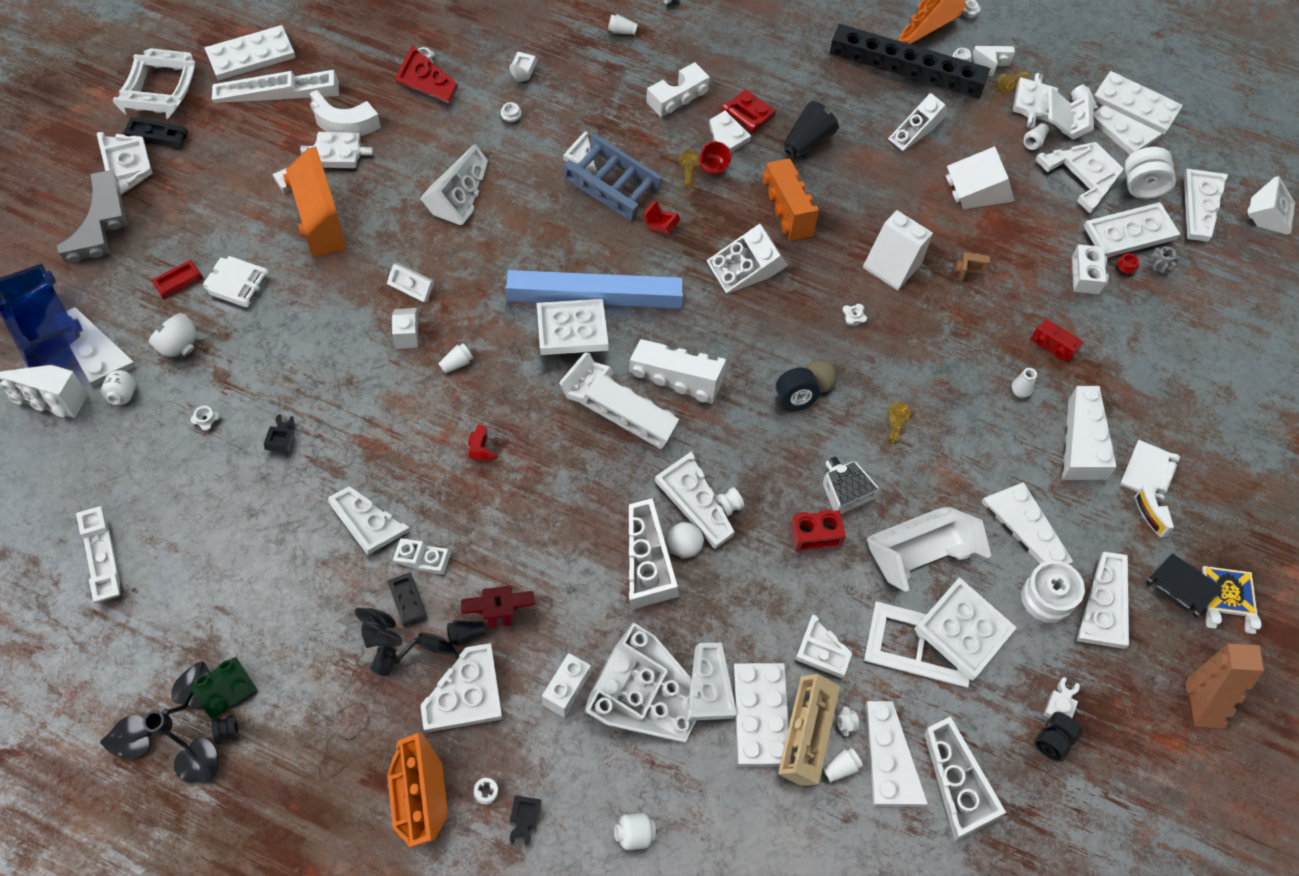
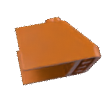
[283,147,346,258]

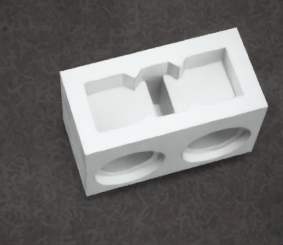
[1072,244,1109,294]
[542,653,591,718]

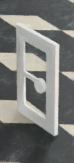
[864,601,970,688]

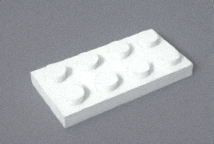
[205,25,296,81]
[1094,71,1183,135]
[1084,202,1180,258]
[733,663,791,767]

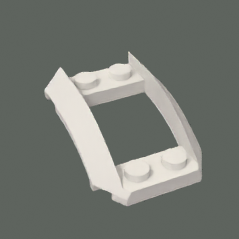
[113,48,195,119]

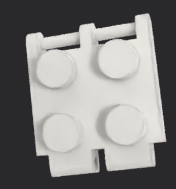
[203,256,269,307]

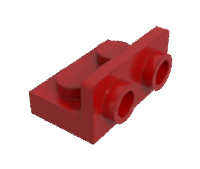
[1030,318,1084,363]

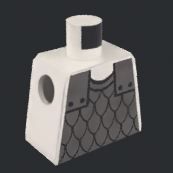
[823,456,879,514]

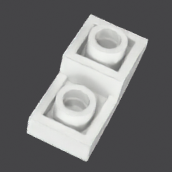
[393,538,451,575]

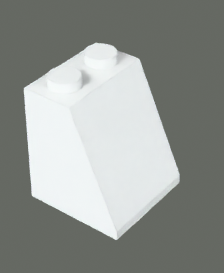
[946,146,1015,209]
[863,210,933,290]

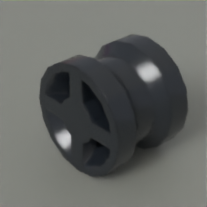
[211,714,239,745]

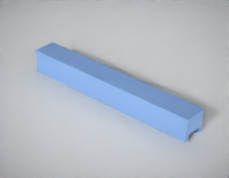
[505,270,683,308]

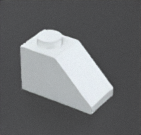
[392,308,418,349]

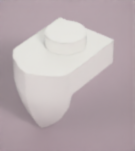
[509,52,537,82]

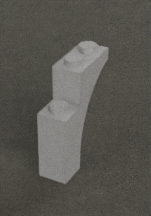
[57,170,127,263]

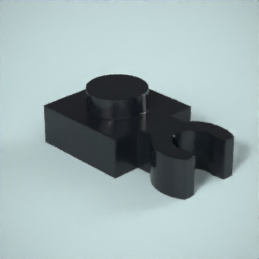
[264,414,295,453]
[510,795,542,847]

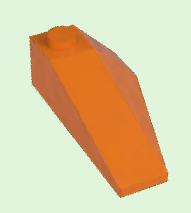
[897,0,967,44]

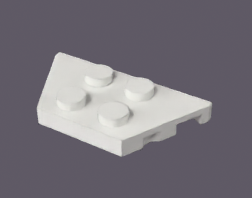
[97,132,153,195]

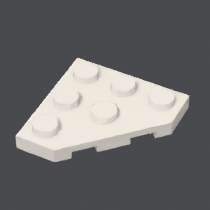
[421,643,502,733]

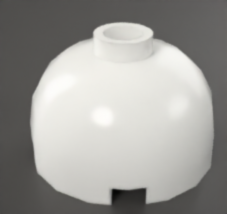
[149,313,197,357]

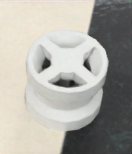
[715,487,744,517]

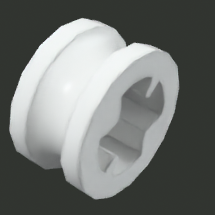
[474,778,498,804]

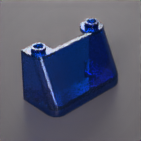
[0,263,83,368]

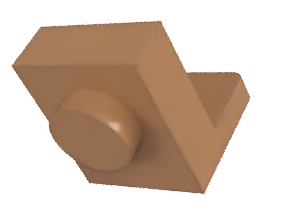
[955,252,990,282]

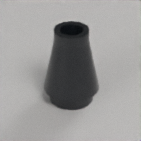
[447,620,485,645]

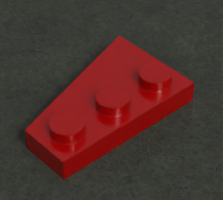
[395,45,458,104]

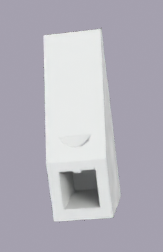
[888,93,948,152]

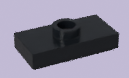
[387,572,428,627]

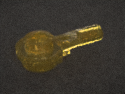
[996,70,1028,93]
[678,150,699,189]
[888,402,911,444]

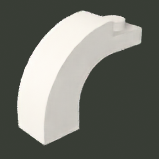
[310,90,381,136]

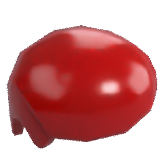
[698,141,732,176]

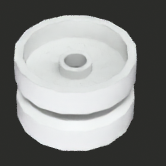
[1125,147,1176,199]
[1021,560,1085,623]

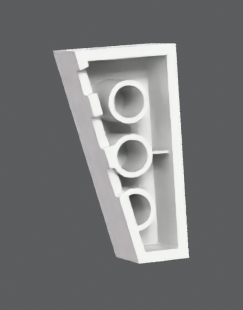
[1062,386,1117,480]

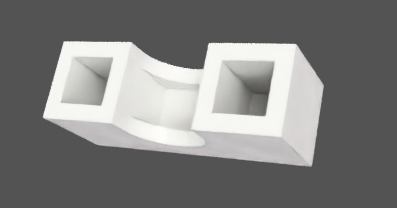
[646,62,710,117]

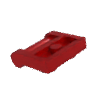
[721,89,776,133]

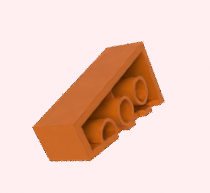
[762,158,819,241]

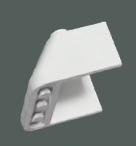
[867,507,991,592]

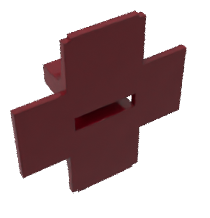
[461,586,535,628]

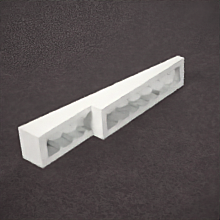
[212,70,339,103]

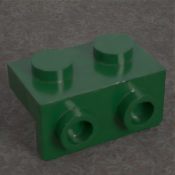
[190,657,257,719]

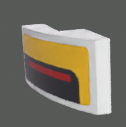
[1135,485,1174,538]

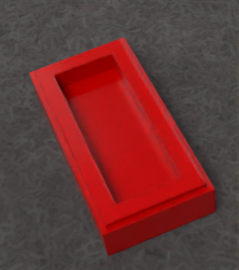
[151,260,203,299]

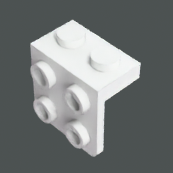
[1047,88,1094,140]

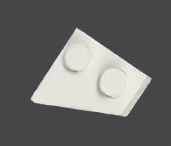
[795,614,852,679]

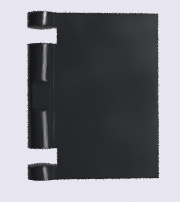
[1146,553,1223,618]

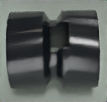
[1034,712,1083,762]

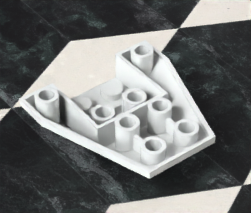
[585,623,696,743]

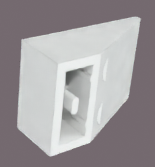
[706,224,788,294]
[0,365,88,418]

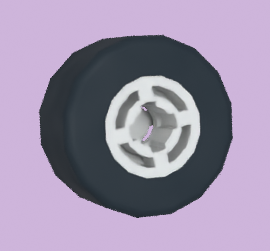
[775,367,820,410]

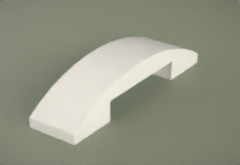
[76,506,120,603]

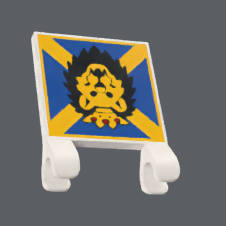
[1202,566,1261,634]

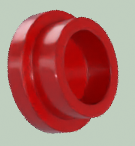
[1117,253,1139,274]

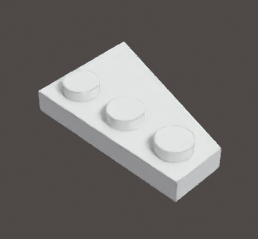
[328,486,410,555]

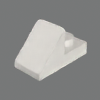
[971,46,1015,77]

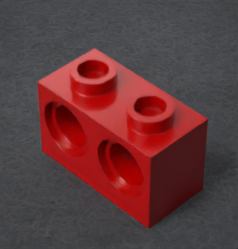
[790,509,846,552]

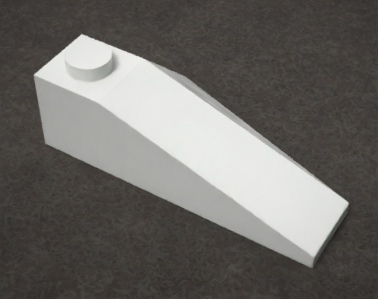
[420,144,488,225]

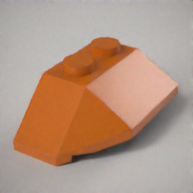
[387,732,448,848]

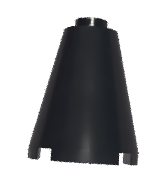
[784,101,839,158]

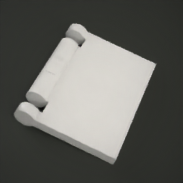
[1120,440,1180,503]

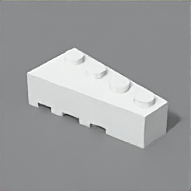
[629,339,726,404]
[629,498,680,610]
[924,716,1006,842]

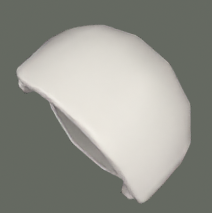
[665,522,704,559]

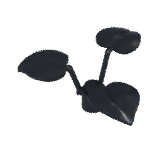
[354,607,459,676]
[100,661,218,783]

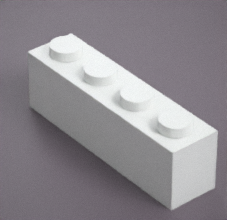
[581,373,679,449]

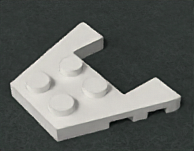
[1036,142,1124,213]

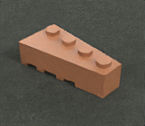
[1186,643,1264,729]

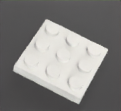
[537,299,609,355]
[914,577,1017,681]

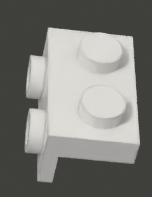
[559,352,613,403]

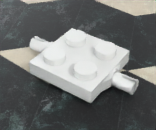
[1013,73,1058,128]
[300,132,373,168]

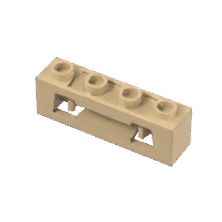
[778,674,840,786]

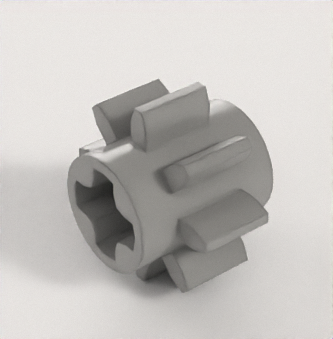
[1149,246,1180,273]

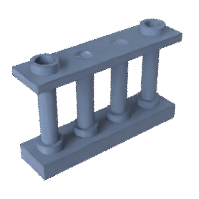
[563,133,662,221]

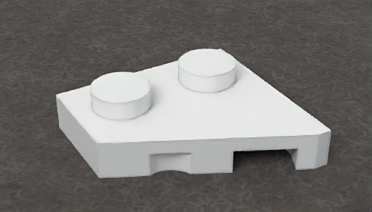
[709,111,751,153]

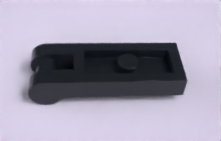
[123,117,189,150]

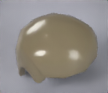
[806,359,838,393]

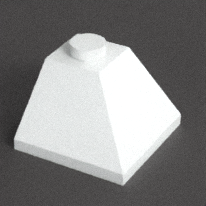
[1248,176,1295,235]

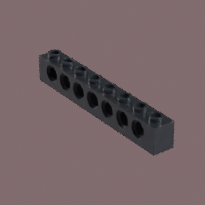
[829,24,991,98]

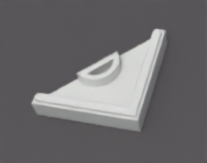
[563,131,597,175]

